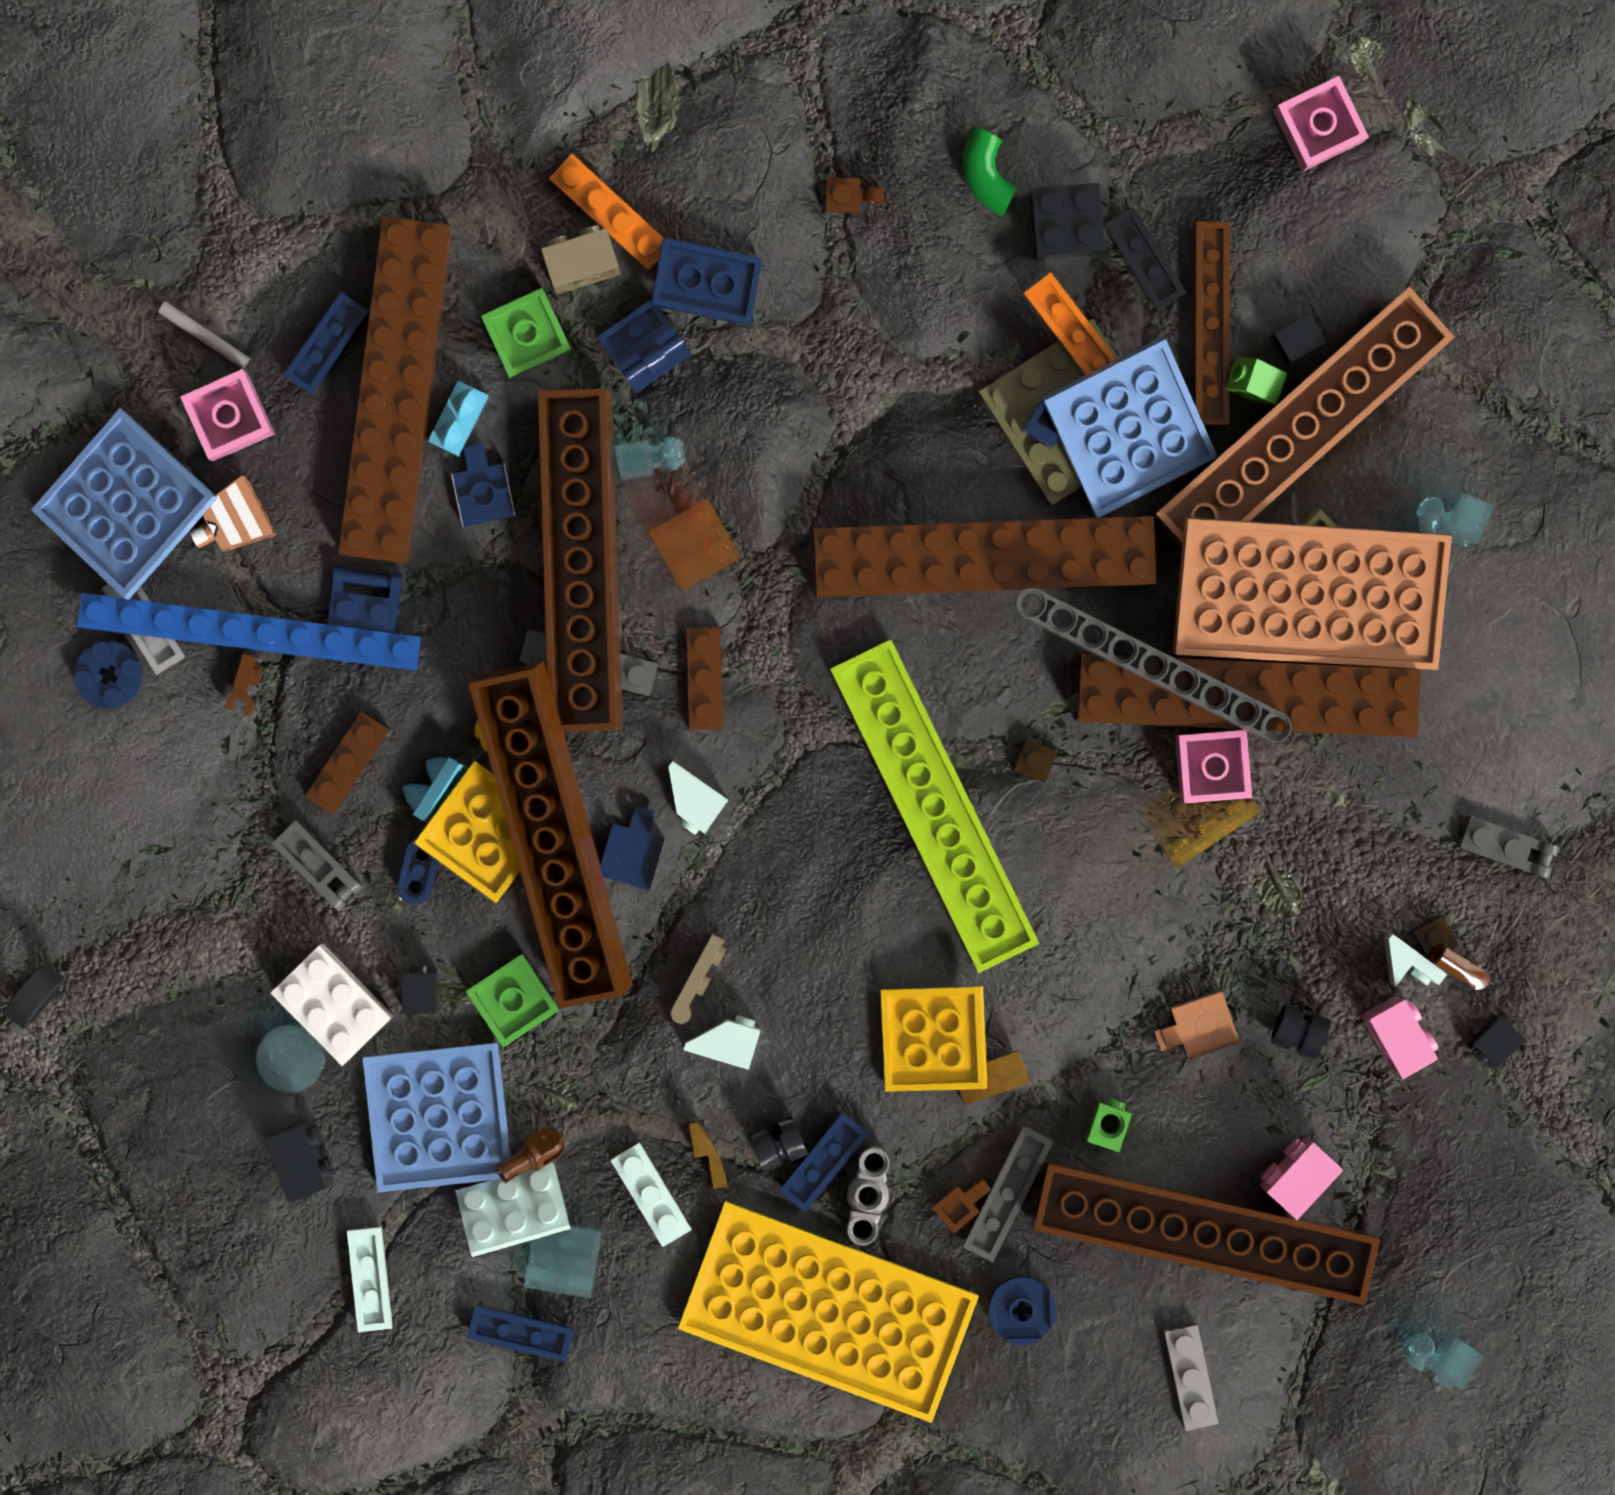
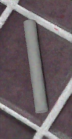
[158,301,250,369]

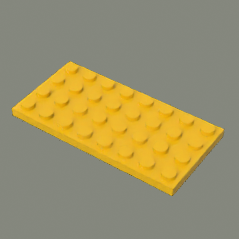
[678,1201,979,1423]

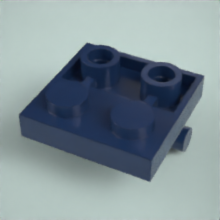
[597,300,691,394]

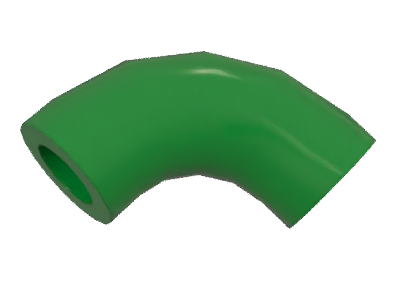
[962,126,1017,217]

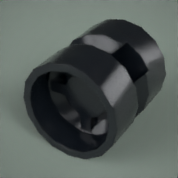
[1270,1002,1331,1060]
[748,1114,809,1173]

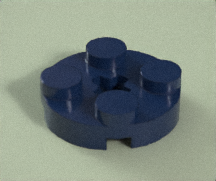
[74,641,143,708]
[988,1276,1056,1345]

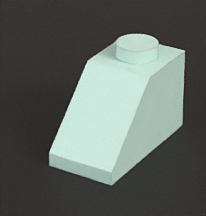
[669,761,728,835]
[684,1015,760,1070]

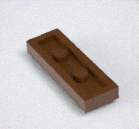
[687,628,723,730]
[305,711,390,815]

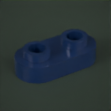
[398,838,438,904]

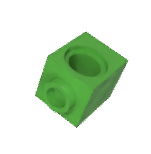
[1226,357,1287,405]
[1085,1097,1132,1152]

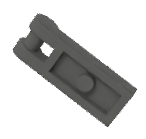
[1458,816,1560,879]
[272,820,363,911]

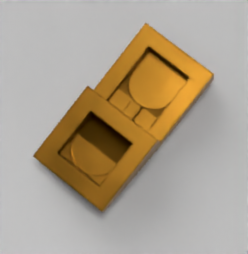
[959,1050,1031,1105]
[689,1120,727,1189]

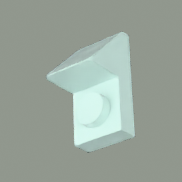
[1384,933,1447,986]

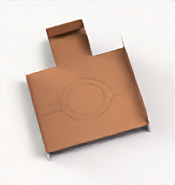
[1154,990,1241,1060]

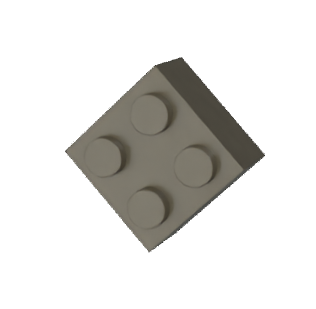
[541,225,621,295]

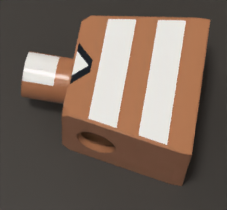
[189,475,277,552]

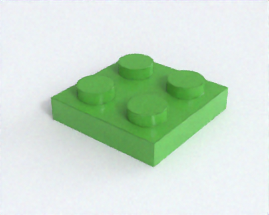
[481,288,571,379]
[466,953,560,1048]

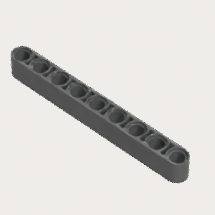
[1014,588,1292,743]

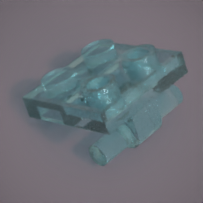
[524,1225,602,1299]

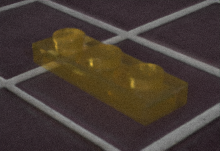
[1167,799,1261,868]

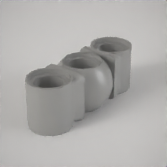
[847,1145,889,1245]

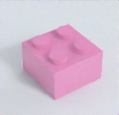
[1273,76,1368,172]
[180,369,275,462]
[1175,730,1252,803]
[1360,996,1439,1079]
[1259,1136,1343,1220]

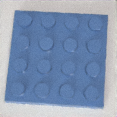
[1041,336,1217,518]
[31,408,218,600]
[363,1042,511,1193]

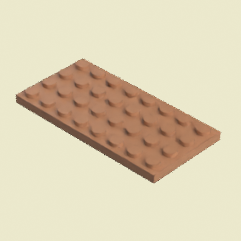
[1172,517,1452,670]

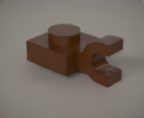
[825,177,884,214]
[224,654,263,716]
[932,1175,991,1233]

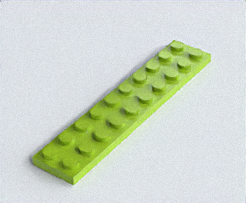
[830,640,1039,973]

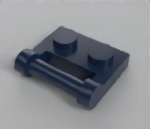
[327,564,403,633]

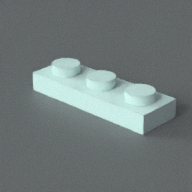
[611,1142,692,1247]
[347,1226,393,1332]

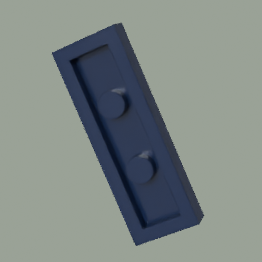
[283,292,370,395]
[779,1111,869,1212]
[467,1304,574,1362]

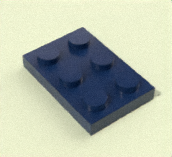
[650,238,763,326]

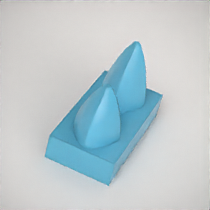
[428,381,489,457]
[403,757,468,823]

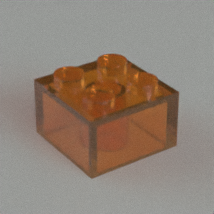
[649,499,741,592]

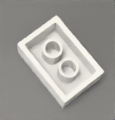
[271,944,394,1066]

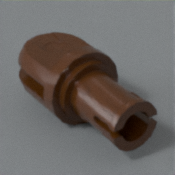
[495,1128,564,1184]

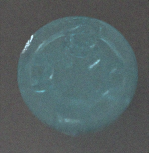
[256,1024,326,1093]

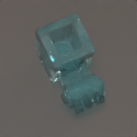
[614,437,687,482]
[1416,493,1494,548]
[1405,1332,1484,1391]

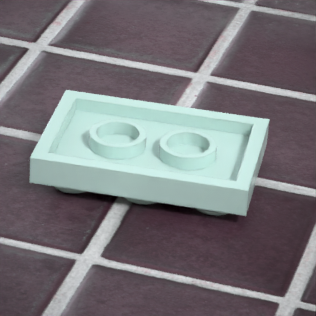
[455,1163,571,1257]

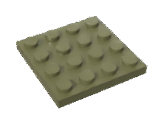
[978,319,1118,506]

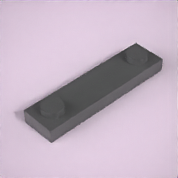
[519,629,658,696]
[962,1125,1054,1262]

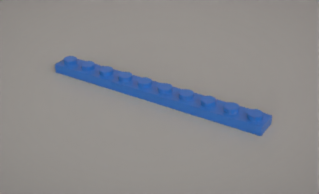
[77,593,421,671]

